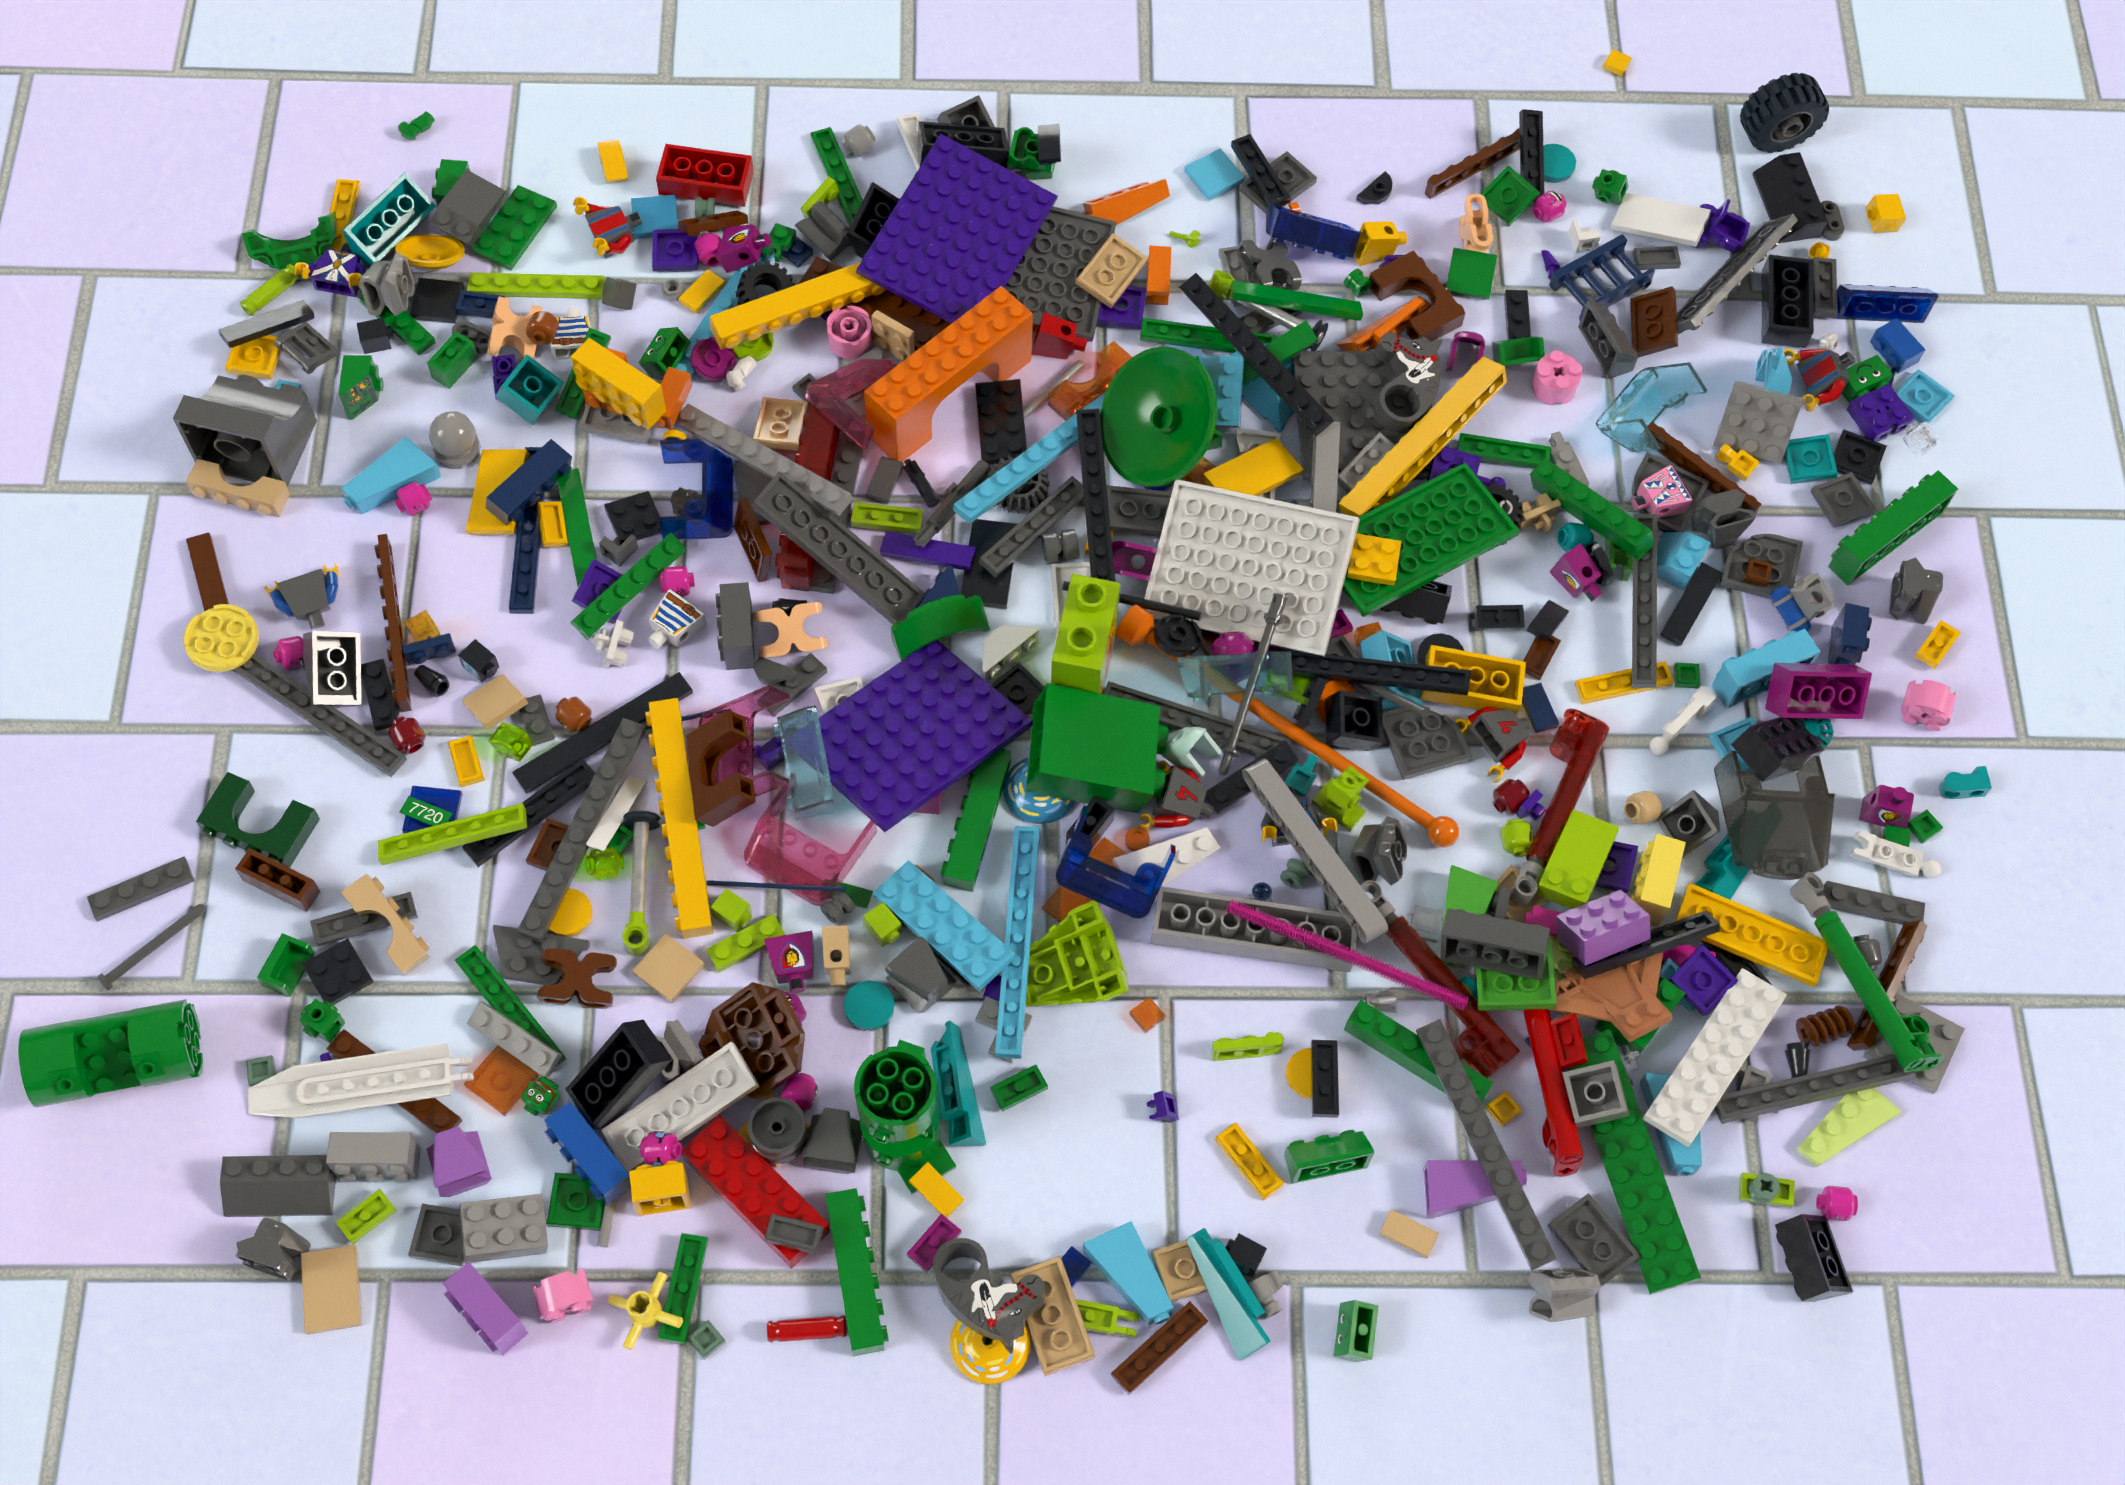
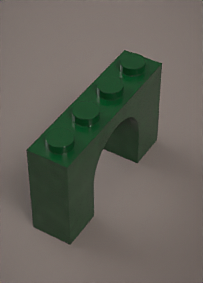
[196,772,320,868]

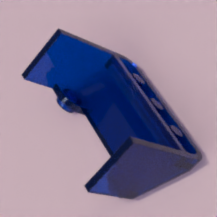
[659,439,734,539]
[1056,806,1176,919]

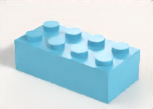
[1711,629,1821,709]

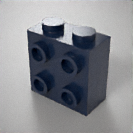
[1828,603,1872,665]

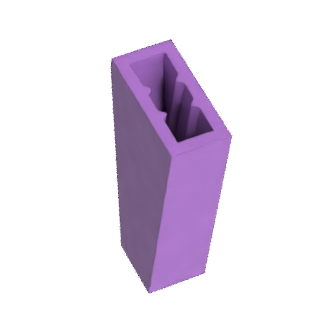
[1423,1160,1527,1219]

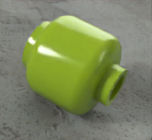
[1501,819,1535,857]

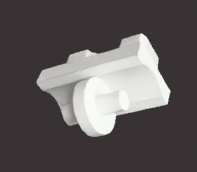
[591,620,634,669]

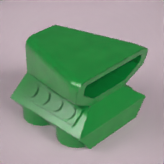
[1008,127,1055,180]

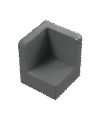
[602,277,637,310]
[599,534,638,567]

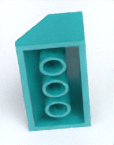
[342,172,436,269]

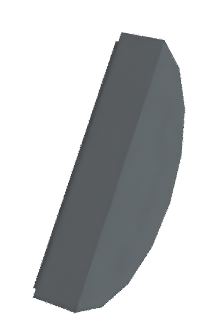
[754,657,797,686]

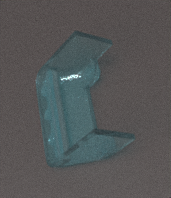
[1595,362,1708,453]
[1177,651,1293,702]
[773,705,834,820]

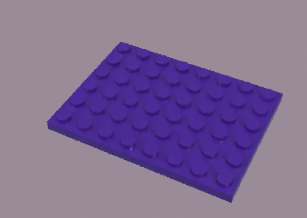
[856,134,1058,324]
[787,640,1033,833]

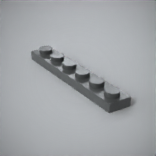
[979,476,1084,578]

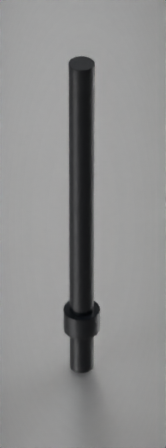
[1062,581,1202,621]

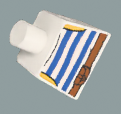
[550,307,591,360]
[648,589,707,649]

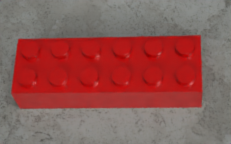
[681,1115,830,1269]

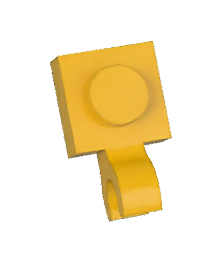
[1715,444,1760,482]

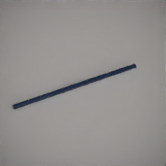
[707,880,846,892]

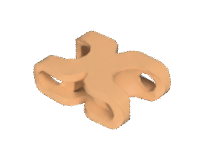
[1459,193,1493,253]
[487,296,542,362]
[752,602,829,658]

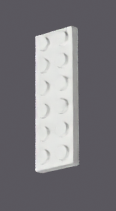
[601,1042,759,1173]

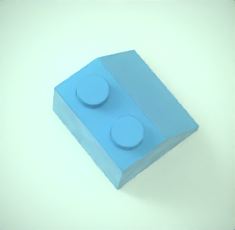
[1657,532,1711,591]

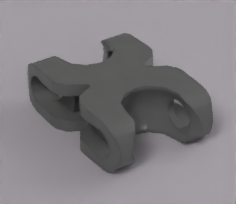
[1237,236,1302,291]

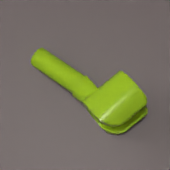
[1169,230,1201,248]

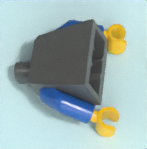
[264,563,339,630]

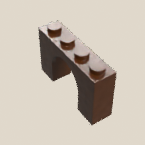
[1369,250,1466,342]
[686,710,756,827]

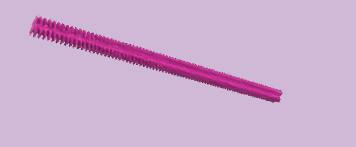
[1227,899,1468,1011]

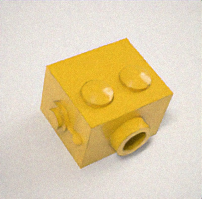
[1865,194,1906,233]

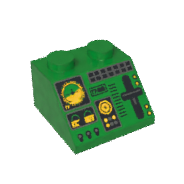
[338,355,384,420]

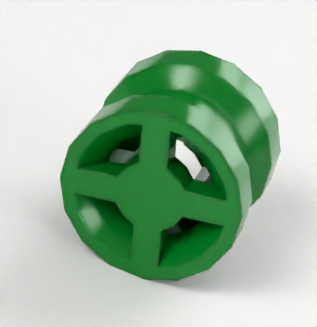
[1343,268,1372,297]

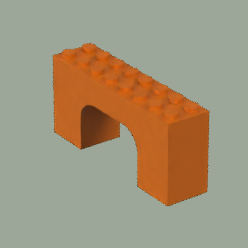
[864,286,1033,462]

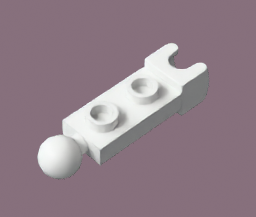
[1650,686,1717,755]
[1849,831,1941,878]

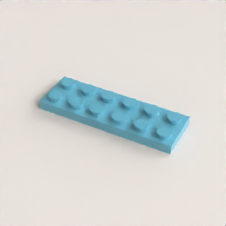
[873,860,1015,991]

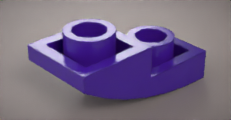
[491,354,517,400]

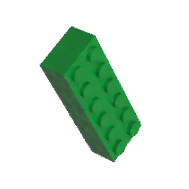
[1828,470,1958,586]

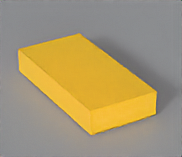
[678,270,725,314]
[537,501,568,547]
[448,735,485,788]
[908,1162,964,1218]

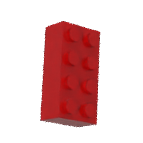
[656,143,754,207]

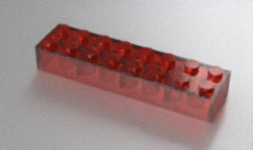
[775,405,840,592]

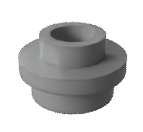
[661,278,684,300]

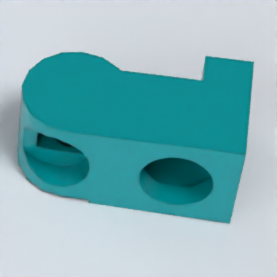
[1939,766,1992,799]

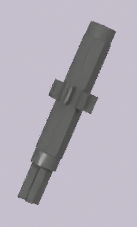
[913,460,991,548]

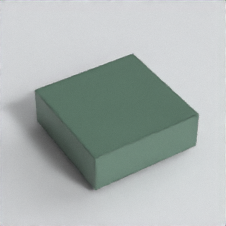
[246,1055,276,1087]
[687,1320,726,1360]

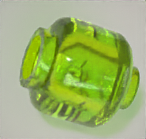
[585,847,624,881]

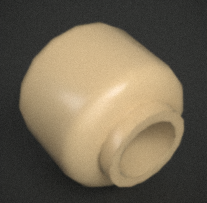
[1624,791,1662,825]

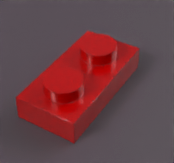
[1550,1013,1588,1070]

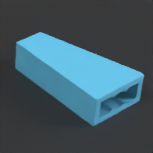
[341,437,441,514]
[1640,1073,1702,1176]
[1082,1221,1174,1325]

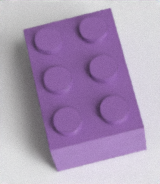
[1556,890,1650,966]
[442,1261,528,1355]

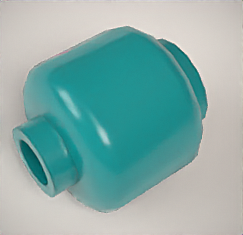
[1557,522,1594,552]

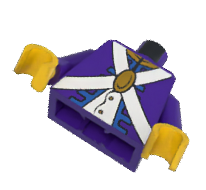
[294,243,366,297]

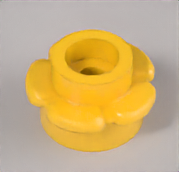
[1809,242,1830,260]

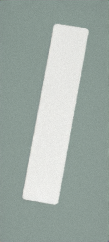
[586,775,646,851]

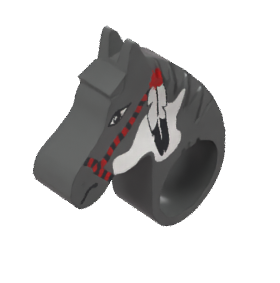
[1373,333,1443,432]
[933,1238,1046,1354]

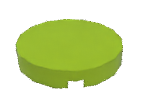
[732,332,774,362]

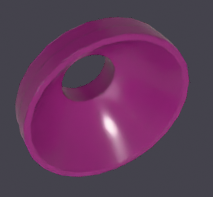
[1211,631,1255,655]

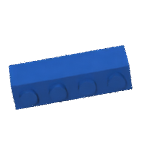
[544,1102,631,1206]

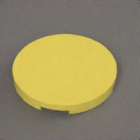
[183,604,259,672]

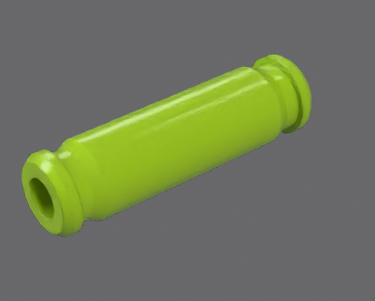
[240,264,301,316]

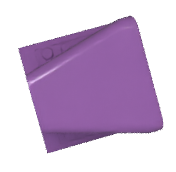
[426,1127,492,1197]

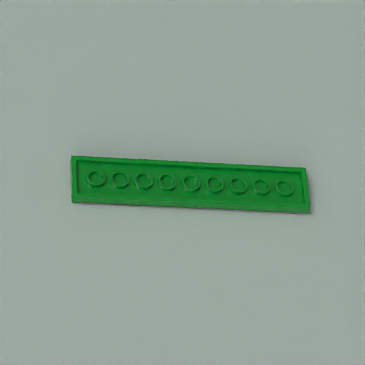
[1569,1029,1702,1295]

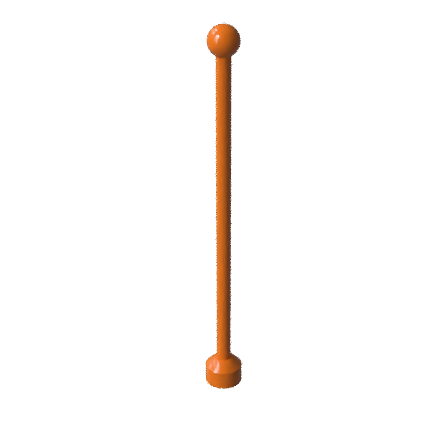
[1115,604,1459,848]

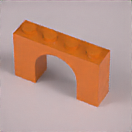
[583,347,692,430]

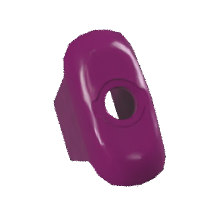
[1446,331,1485,371]
[1112,541,1157,581]

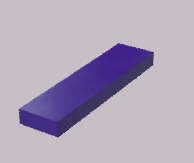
[879,532,977,571]

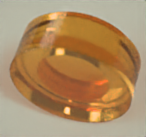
[1125,827,1150,852]

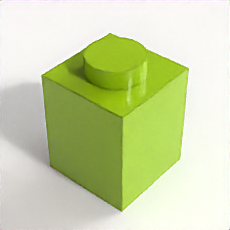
[711,888,752,932]
[863,902,902,947]

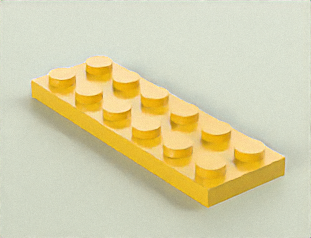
[1675,883,1828,987]

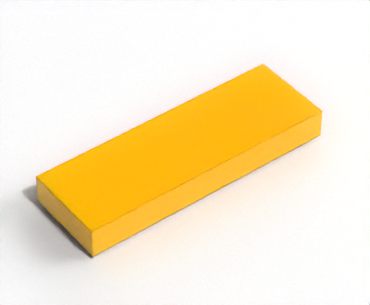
[1215,1122,1284,1201]

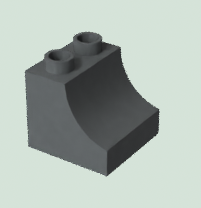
[173,375,317,488]

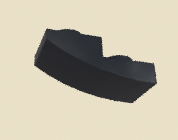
[1038,124,1061,164]

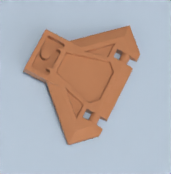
[1546,952,1672,1042]

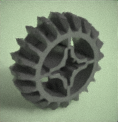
[988,453,1050,514]

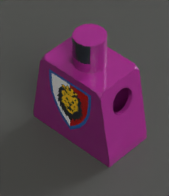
[716,224,771,273]
[1549,543,1603,602]
[1859,785,1914,828]
[764,931,814,994]

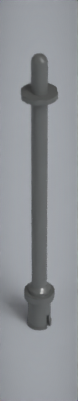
[1218,593,1288,776]

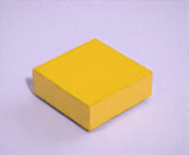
[1603,49,1632,76]
[1485,1091,1523,1128]

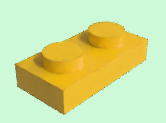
[1914,620,1961,669]

